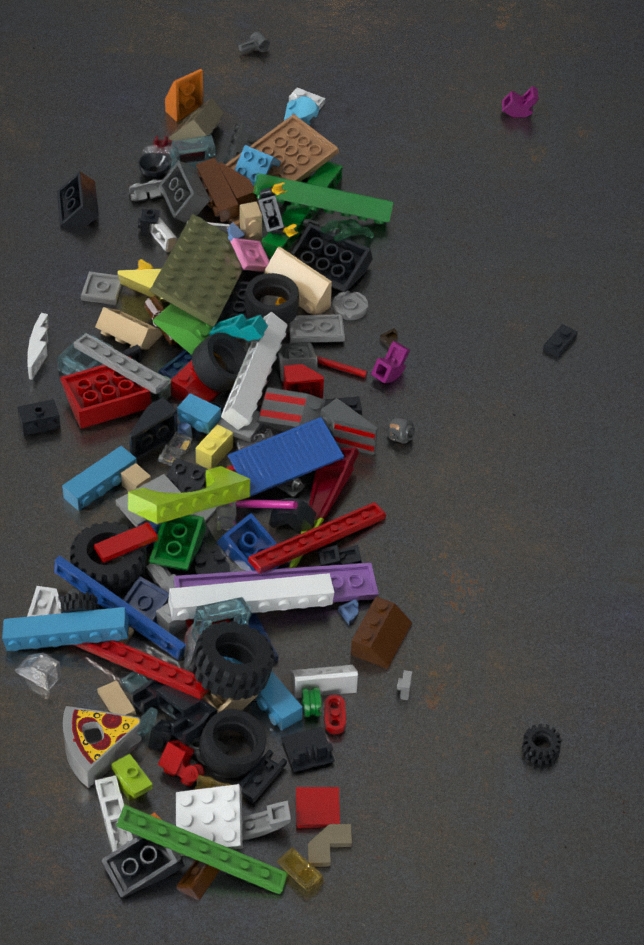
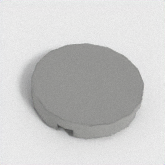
[333,291,368,320]

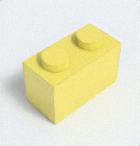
[196,424,233,469]

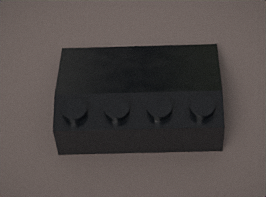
[291,223,373,292]

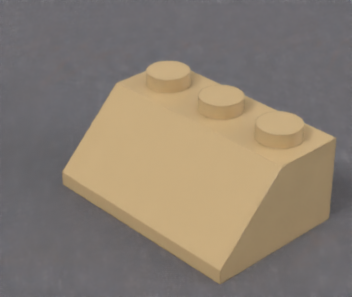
[95,307,163,350]

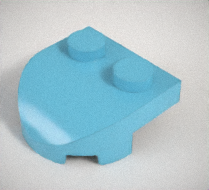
[284,96,319,125]

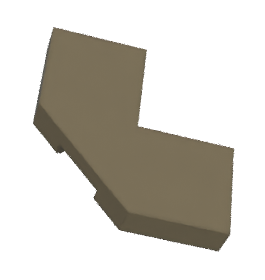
[308,824,352,867]

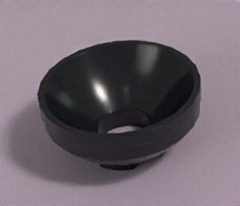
[138,152,169,178]

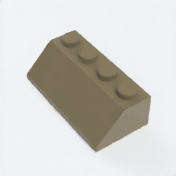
[169,98,224,145]

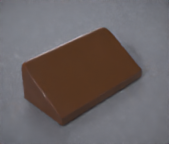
[176,860,220,900]

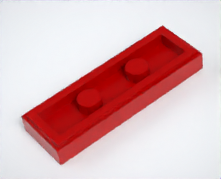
[94,522,158,563]

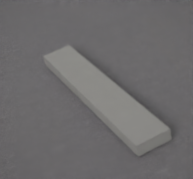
[74,333,169,394]

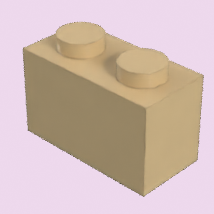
[240,202,262,241]

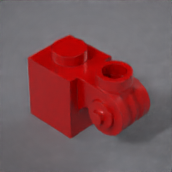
[158,740,205,786]

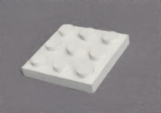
[176,784,243,856]

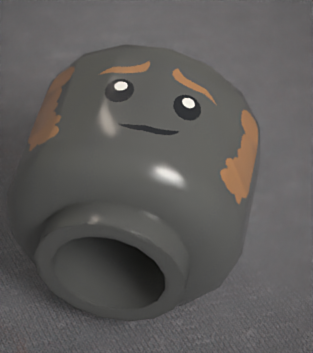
[386,417,415,444]

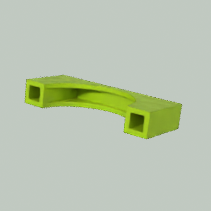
[128,466,250,524]

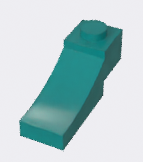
[209,314,268,342]

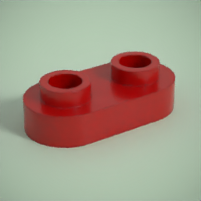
[324,695,346,734]

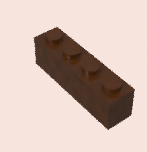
[196,157,240,222]

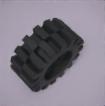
[61,592,98,613]
[522,724,562,765]

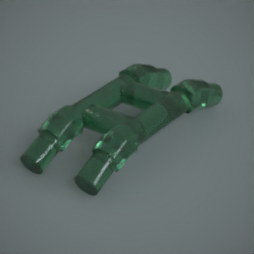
[321,219,374,242]

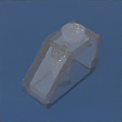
[15,653,61,691]

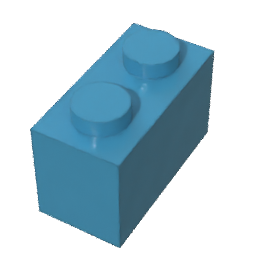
[177,394,222,434]

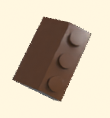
[351,596,412,669]

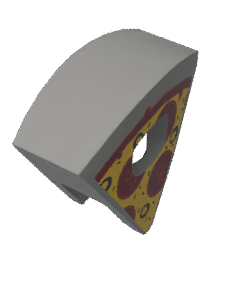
[63,706,142,788]

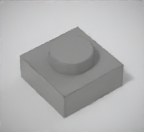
[397,670,412,700]

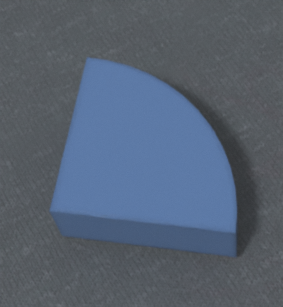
[227,223,245,242]
[178,422,193,440]
[338,600,359,625]

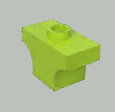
[111,754,153,801]

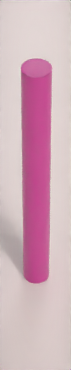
[229,500,298,509]

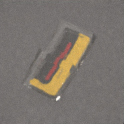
[158,432,193,466]

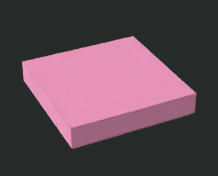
[231,238,270,272]

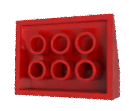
[60,357,151,429]

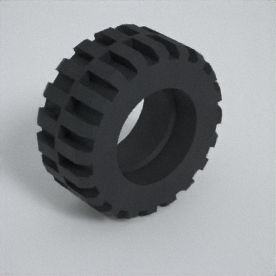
[70,521,147,596]
[191,621,275,700]

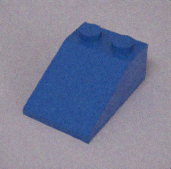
[216,513,281,571]

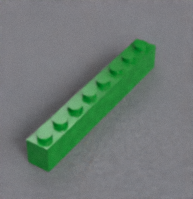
[261,161,343,258]
[253,173,394,225]

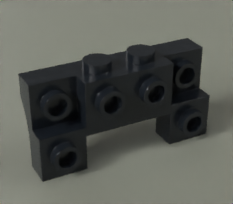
[130,679,217,745]

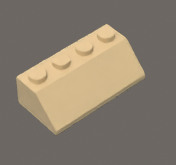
[265,247,332,315]

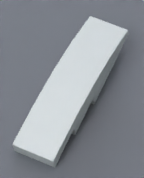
[28,313,49,380]
[95,776,133,852]

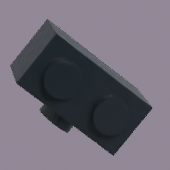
[17,399,61,435]

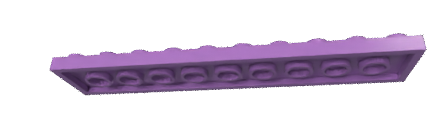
[174,563,379,602]

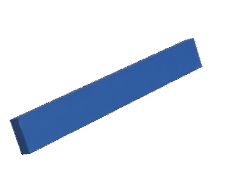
[54,556,186,661]

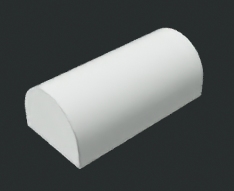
[150,217,178,252]

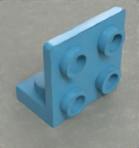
[235,145,281,185]

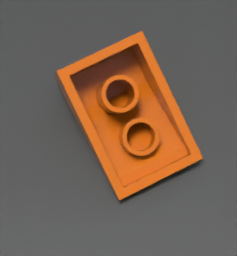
[165,69,203,122]

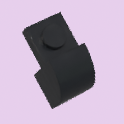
[268,498,316,533]

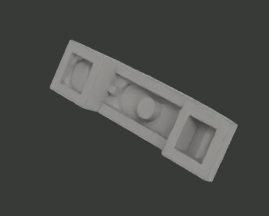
[242,800,292,841]

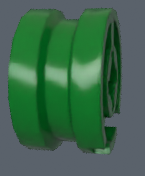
[302,687,322,718]

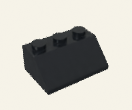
[57,171,99,227]

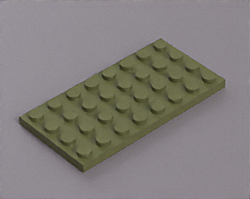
[149,214,243,327]

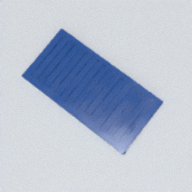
[228,417,344,497]

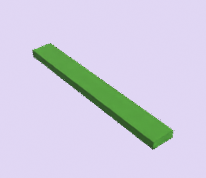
[116,805,288,894]

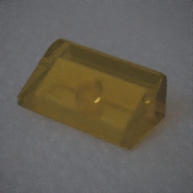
[276,847,324,891]

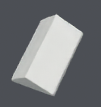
[291,665,358,698]

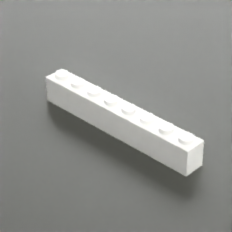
[221,312,288,430]
[168,573,334,621]

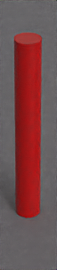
[317,356,368,378]

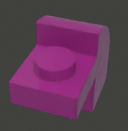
[502,86,539,117]
[371,341,410,383]

